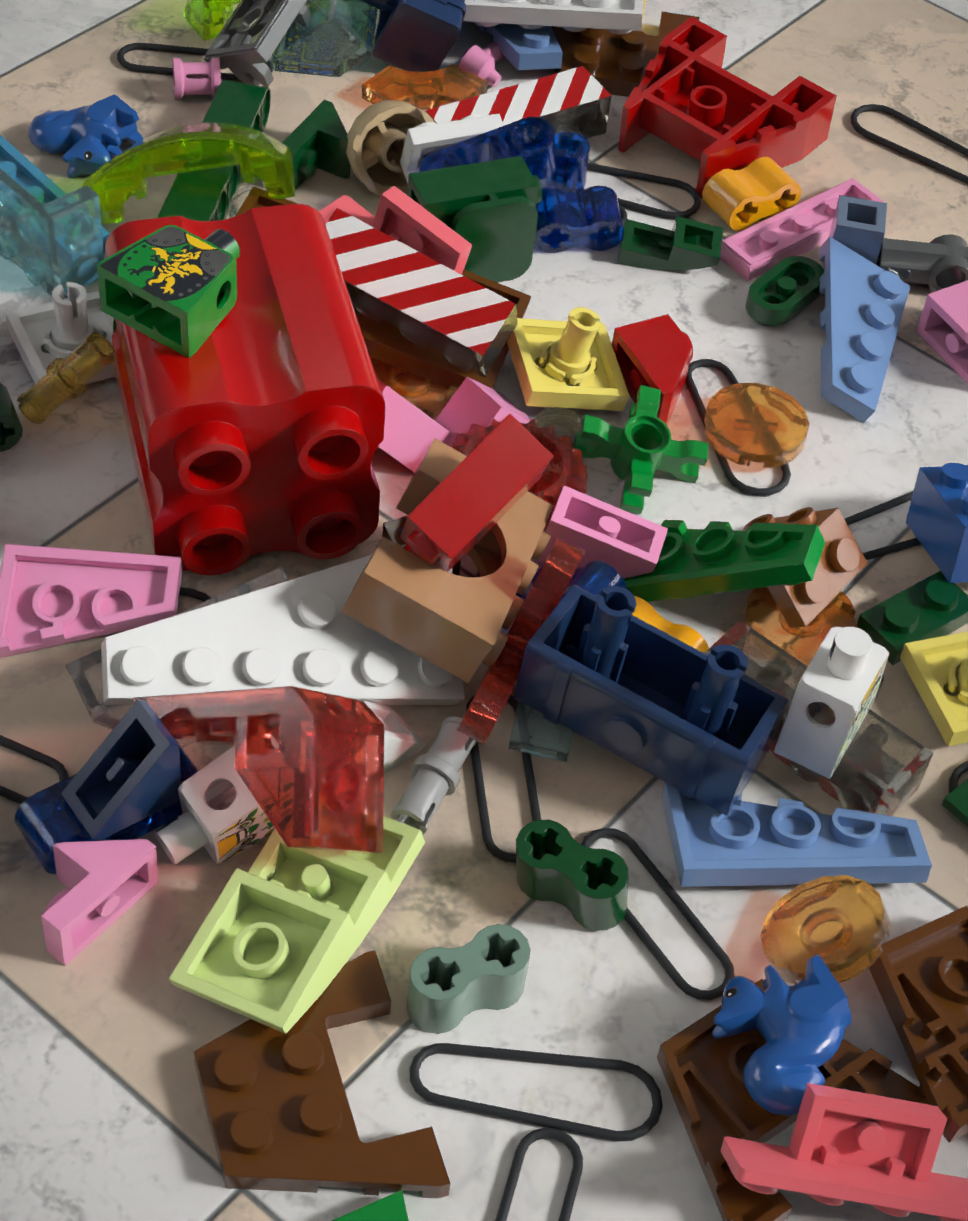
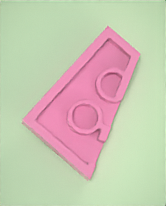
[0,544,183,658]

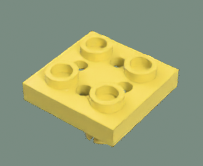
[504,307,630,411]
[900,631,968,747]

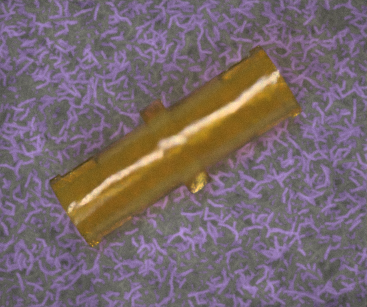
[17,332,117,424]

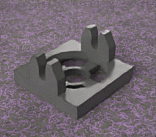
[204,0,312,87]

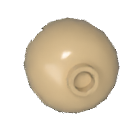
[346,100,435,196]

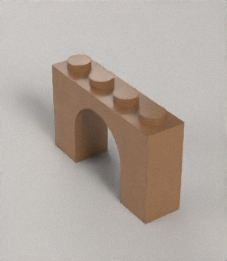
[341,438,553,683]

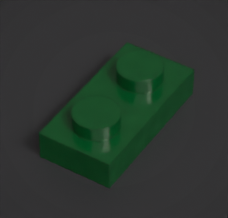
[856,571,968,666]

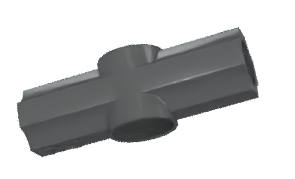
[876,234,968,293]

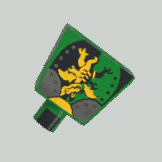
[97,225,240,358]

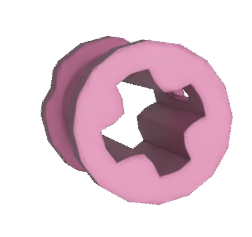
[172,57,221,100]

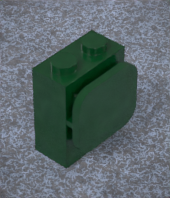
[407,156,542,283]

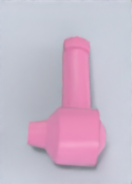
[457,42,504,87]

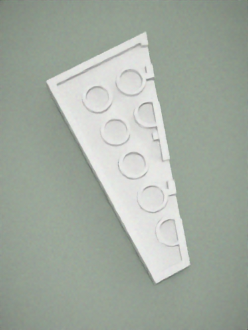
[101,544,465,705]

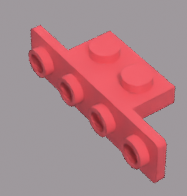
[319,186,472,275]
[720,1083,968,1221]

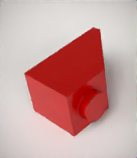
[612,314,693,425]

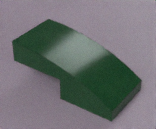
[617,216,723,271]

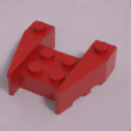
[618,17,837,198]

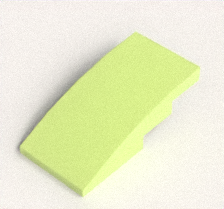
[169,789,425,1034]

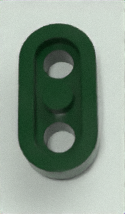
[745,256,825,326]

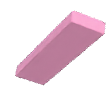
[720,178,885,281]

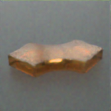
[362,64,488,110]

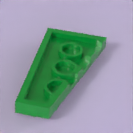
[595,520,825,602]

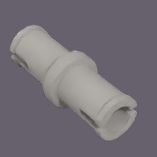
[390,716,480,835]

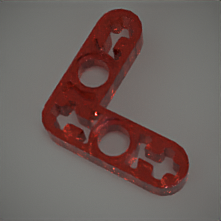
[456,537,585,745]

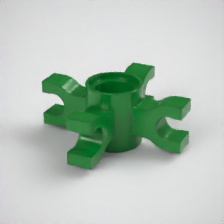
[573,385,709,514]

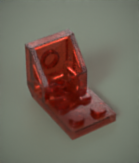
[132,686,384,854]

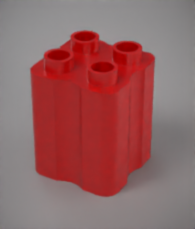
[105,204,386,576]

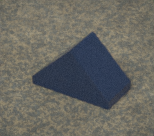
[61,699,181,840]

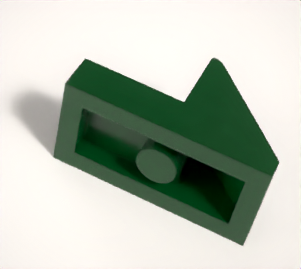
[277,99,350,193]

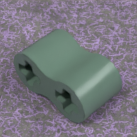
[406,924,531,1034]

